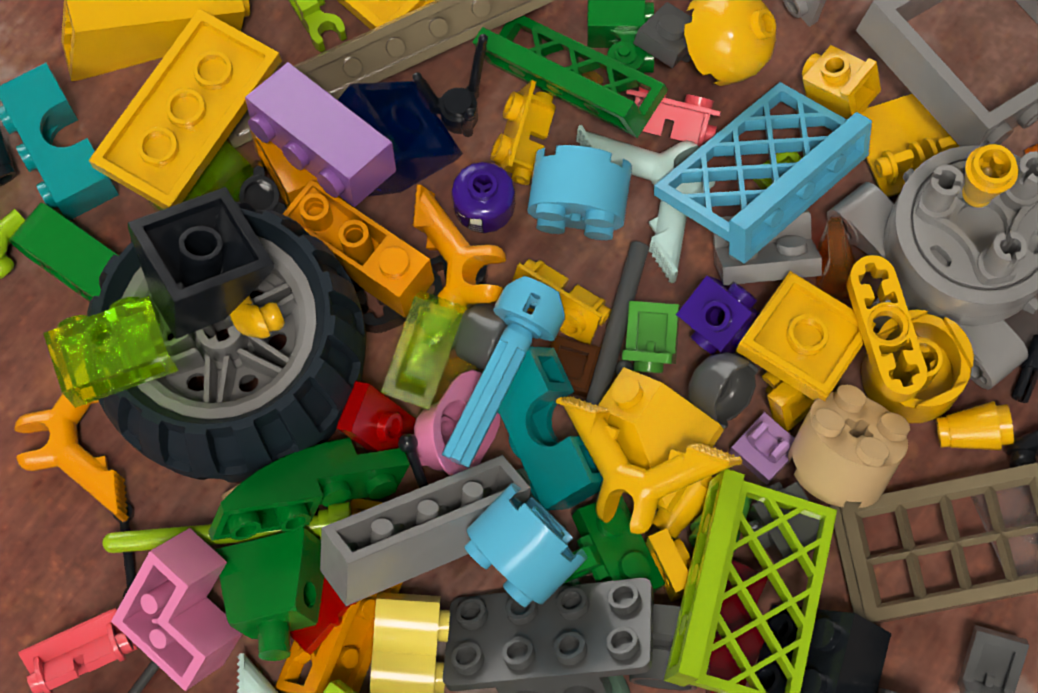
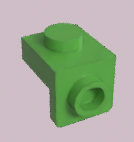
[622,301,681,373]

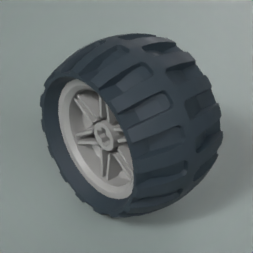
[85,202,366,483]

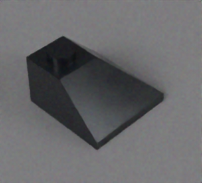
[128,187,274,339]

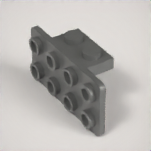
[442,578,654,693]

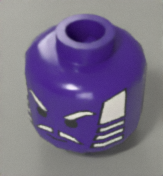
[451,162,516,233]

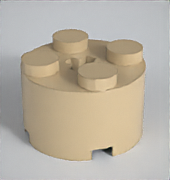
[788,384,910,508]

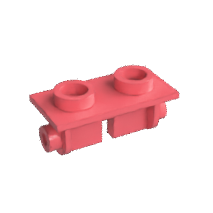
[626,86,721,147]
[18,608,138,693]

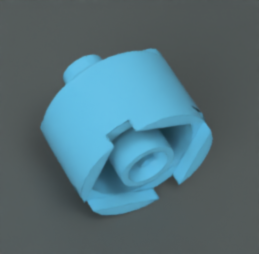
[527,145,632,240]
[464,483,588,607]

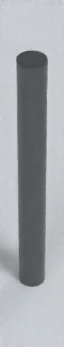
[586,241,649,406]

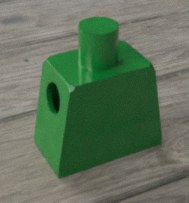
[216,528,324,661]

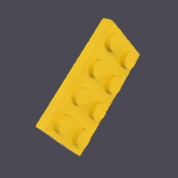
[88,9,282,209]

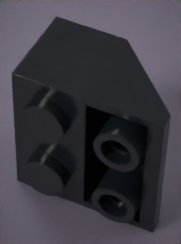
[755,605,891,693]

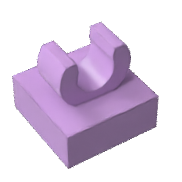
[730,412,794,485]

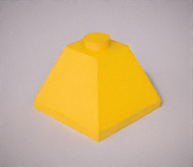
[598,367,724,513]

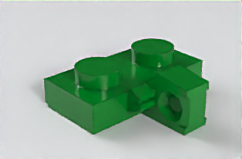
[565,495,665,592]

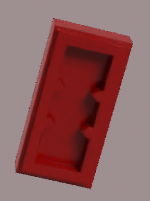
[337,381,416,454]

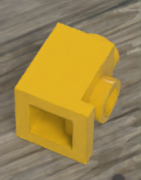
[802,45,881,119]

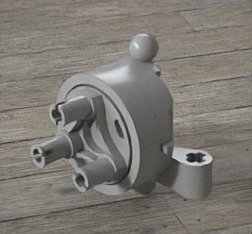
[827,145,1038,390]

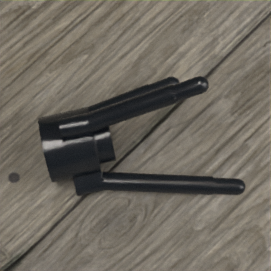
[412,34,488,137]
[239,160,287,214]

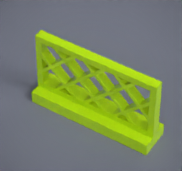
[664,469,837,693]

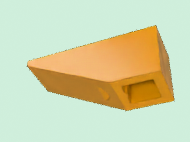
[283,179,435,318]

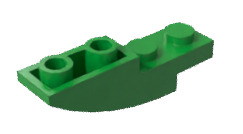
[208,438,410,541]

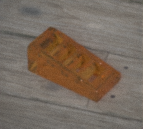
[816,217,855,299]

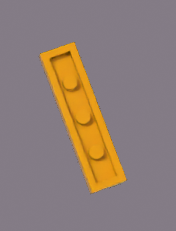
[275,499,403,693]

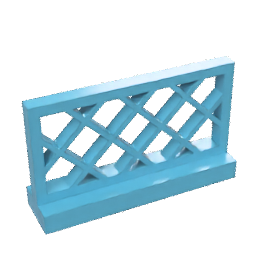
[654,82,872,264]

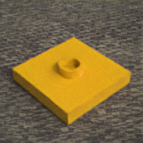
[736,271,876,401]

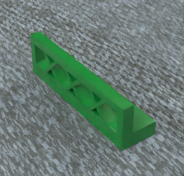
[472,16,668,138]

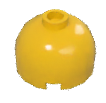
[684,0,776,86]

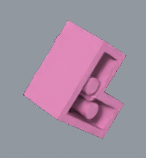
[111,528,242,691]

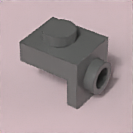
[633,2,692,68]
[958,625,1029,693]

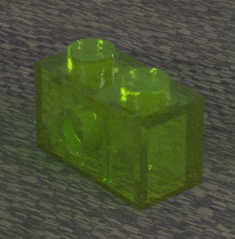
[43,296,179,408]

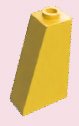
[61,0,250,81]

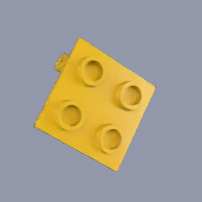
[861,94,960,198]

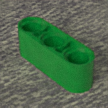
[9,203,119,302]

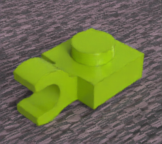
[288,0,347,52]

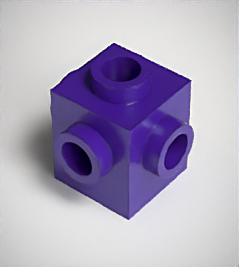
[676,275,760,355]

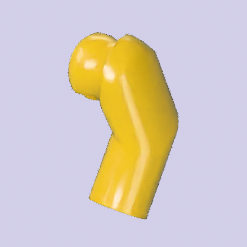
[230,295,285,339]

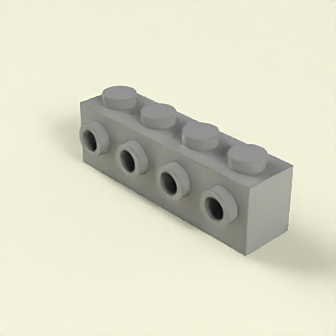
[320,455,531,606]

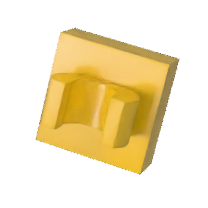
[762,371,814,432]

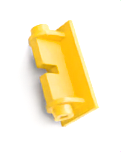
[490,80,556,185]
[512,259,612,345]

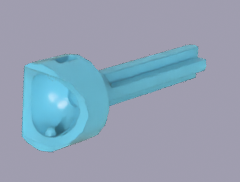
[441,276,565,468]

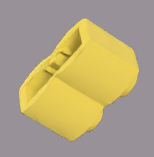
[370,592,450,693]

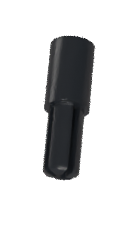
[1012,334,1038,403]

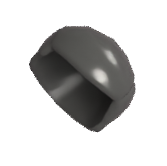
[688,352,759,429]

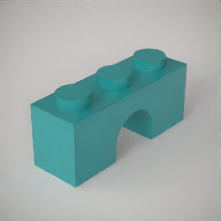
[0,63,119,221]
[497,346,603,511]

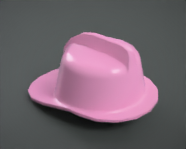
[414,370,501,476]

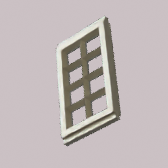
[830,463,1038,624]

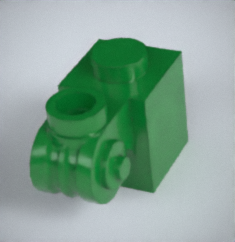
[587,0,654,81]

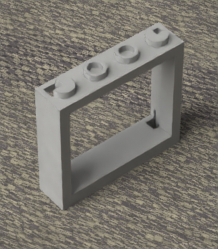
[856,0,1038,147]

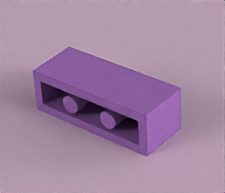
[245,62,396,207]

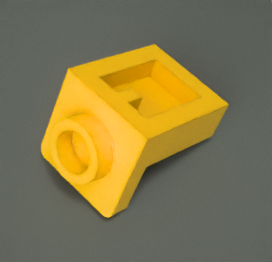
[646,528,691,602]

